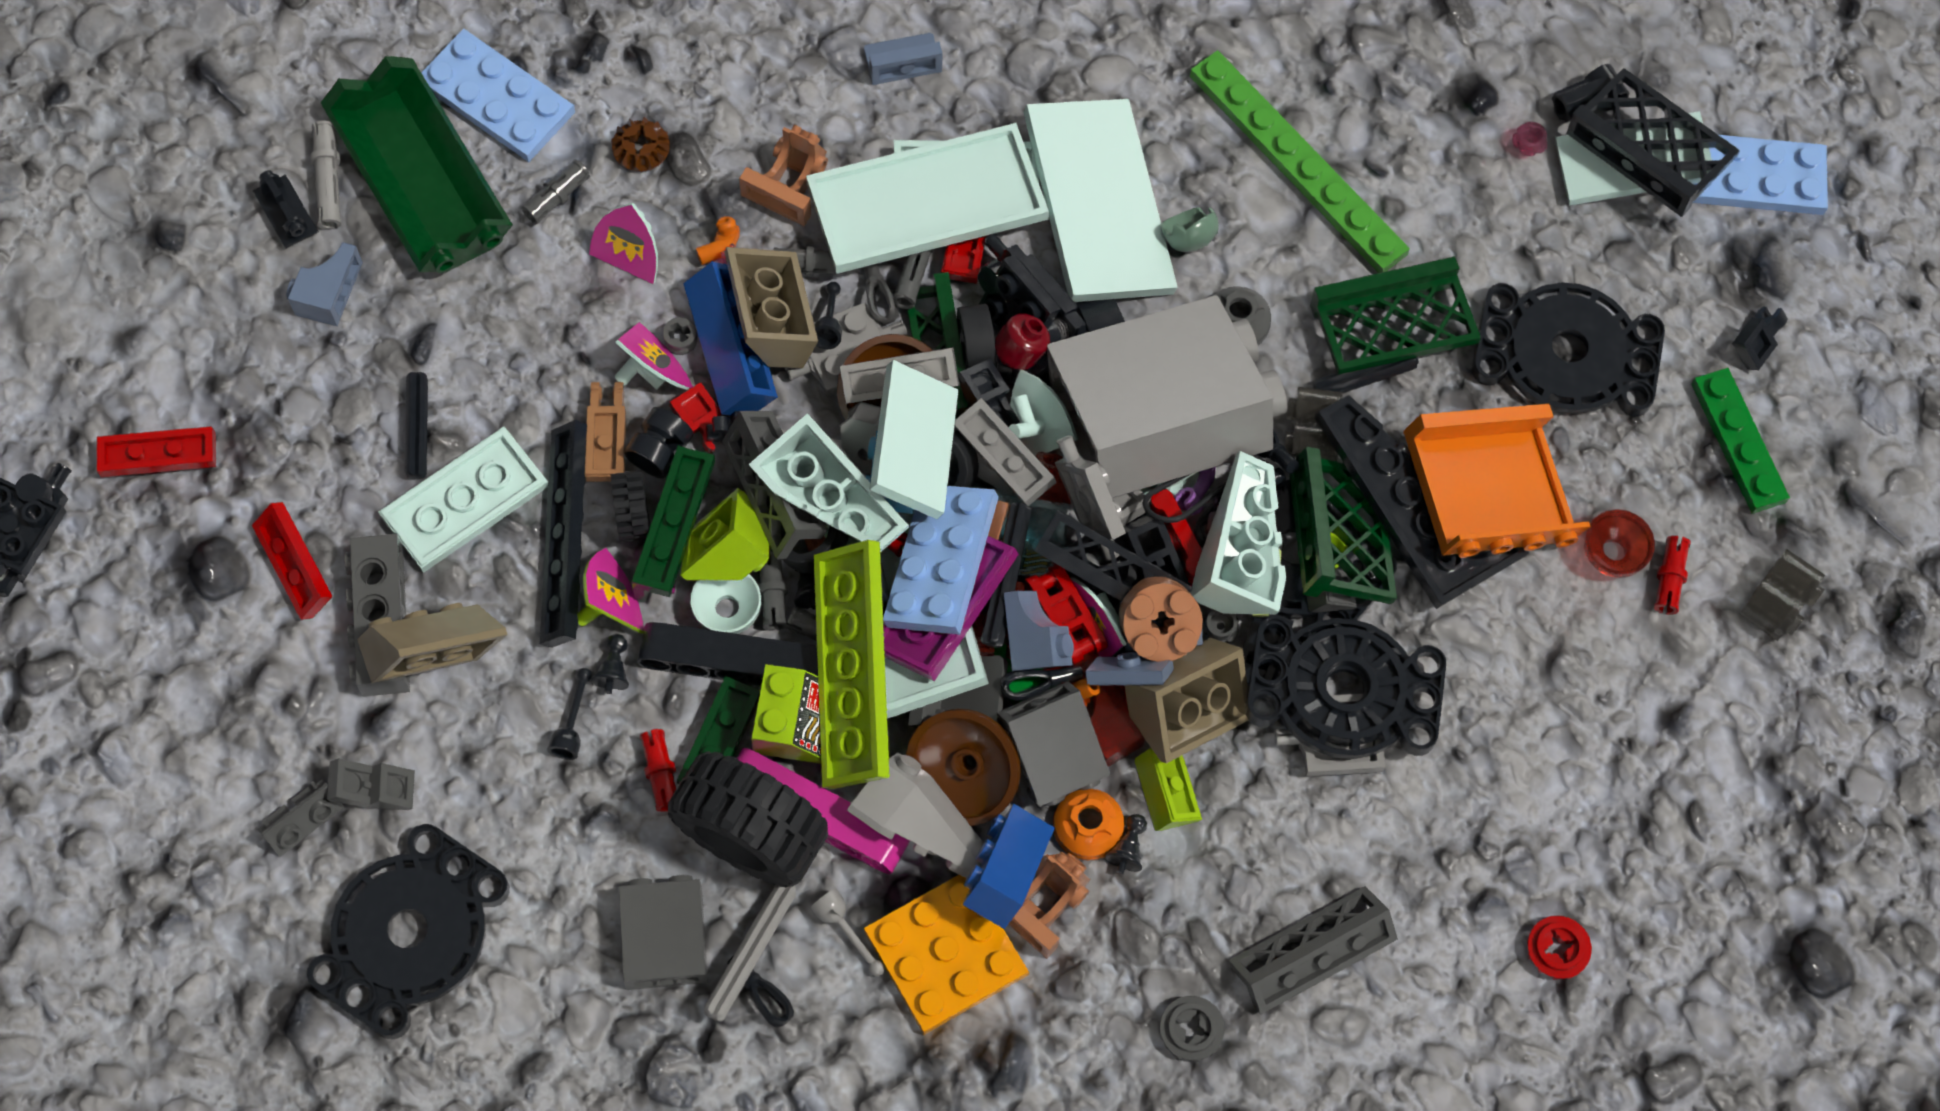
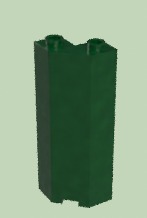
[320,56,513,273]

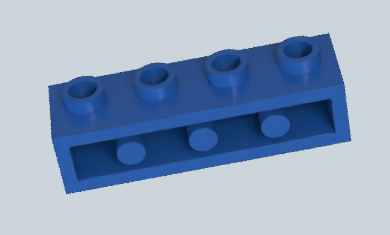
[683,261,778,416]

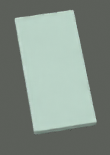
[1555,111,1712,206]
[870,360,958,519]
[378,426,548,573]

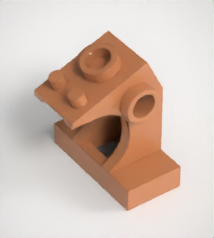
[739,124,828,227]
[1008,852,1091,959]

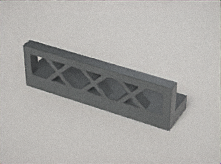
[722,411,828,559]
[1229,886,1398,1014]

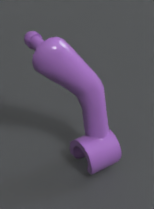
[1175,467,1216,515]

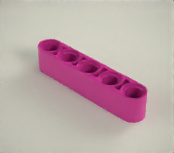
[737,748,910,875]

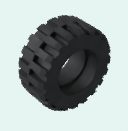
[668,751,828,888]

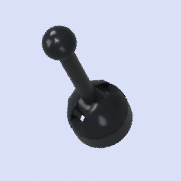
[814,282,842,350]
[547,668,592,760]

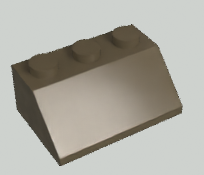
[724,247,818,368]
[357,603,508,683]
[1124,638,1248,763]

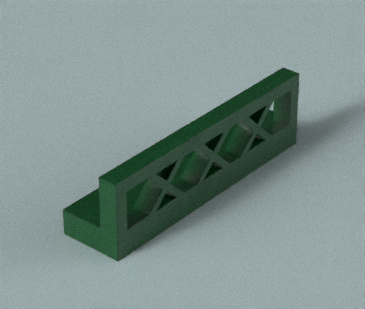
[907,272,969,420]
[632,446,715,602]

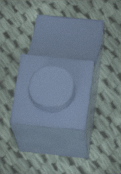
[286,242,363,326]
[1004,591,1074,671]

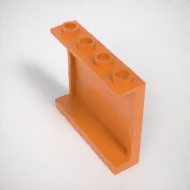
[1403,404,1591,558]

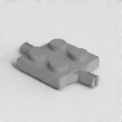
[785,302,907,397]
[1055,435,1126,561]
[1274,694,1395,776]

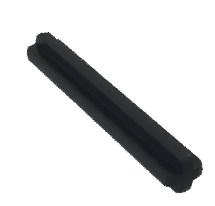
[981,502,1032,648]

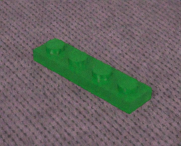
[1691,368,1790,514]

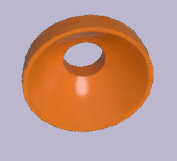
[1052,789,1125,861]

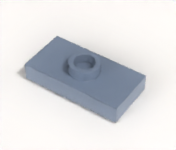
[1086,652,1174,685]

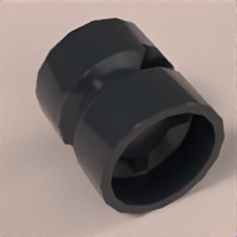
[624,407,694,479]

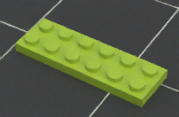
[814,540,890,789]

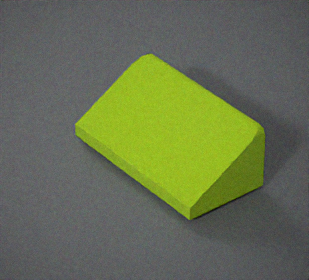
[1135,748,1202,831]

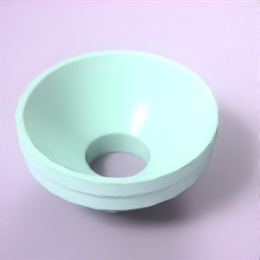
[691,574,761,634]

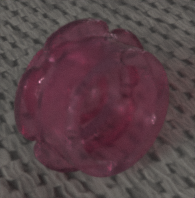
[1512,122,1548,156]

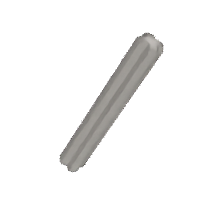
[704,884,796,1022]

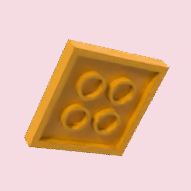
[864,875,1029,1035]

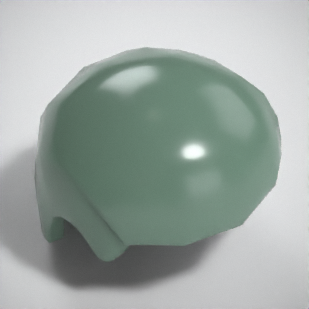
[1160,207,1219,252]

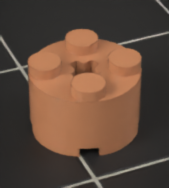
[1119,577,1203,662]

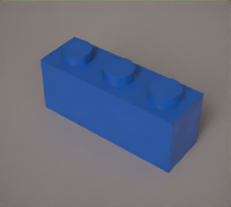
[962,804,1055,929]

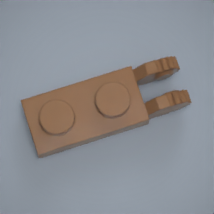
[585,382,626,482]

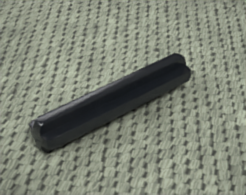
[1312,357,1419,401]
[405,372,428,479]

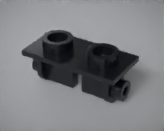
[252,170,318,249]

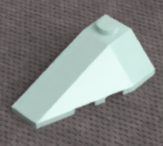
[749,413,909,552]
[1191,451,1286,614]

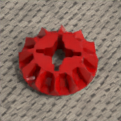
[1526,916,1592,980]

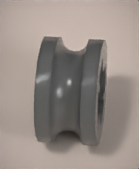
[663,317,697,355]

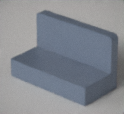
[864,33,943,85]

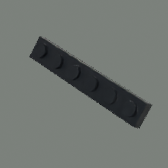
[539,420,587,648]

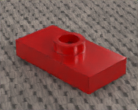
[941,235,987,284]

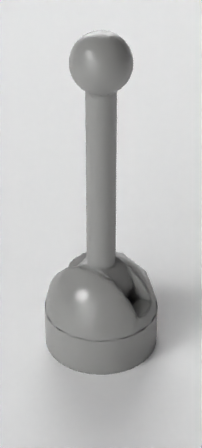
[810,888,885,976]

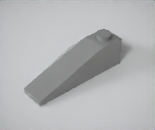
[847,753,984,878]

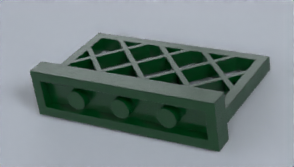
[1310,256,1481,375]
[1289,446,1397,605]

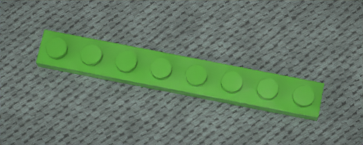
[1190,50,1410,273]

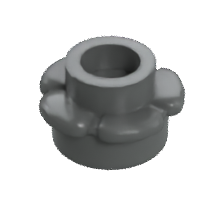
[1202,609,1239,642]

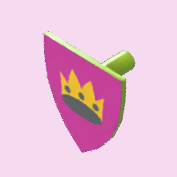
[577,548,644,634]

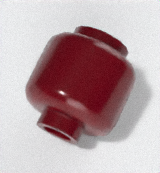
[995,314,1050,370]

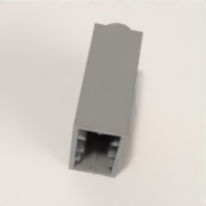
[1047,295,1287,498]

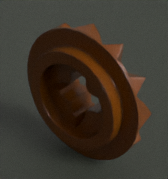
[611,116,670,172]

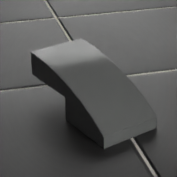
[327,758,415,810]

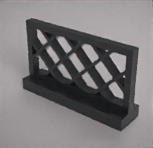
[1566,68,1740,217]

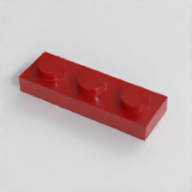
[97,426,216,477]
[252,502,333,620]

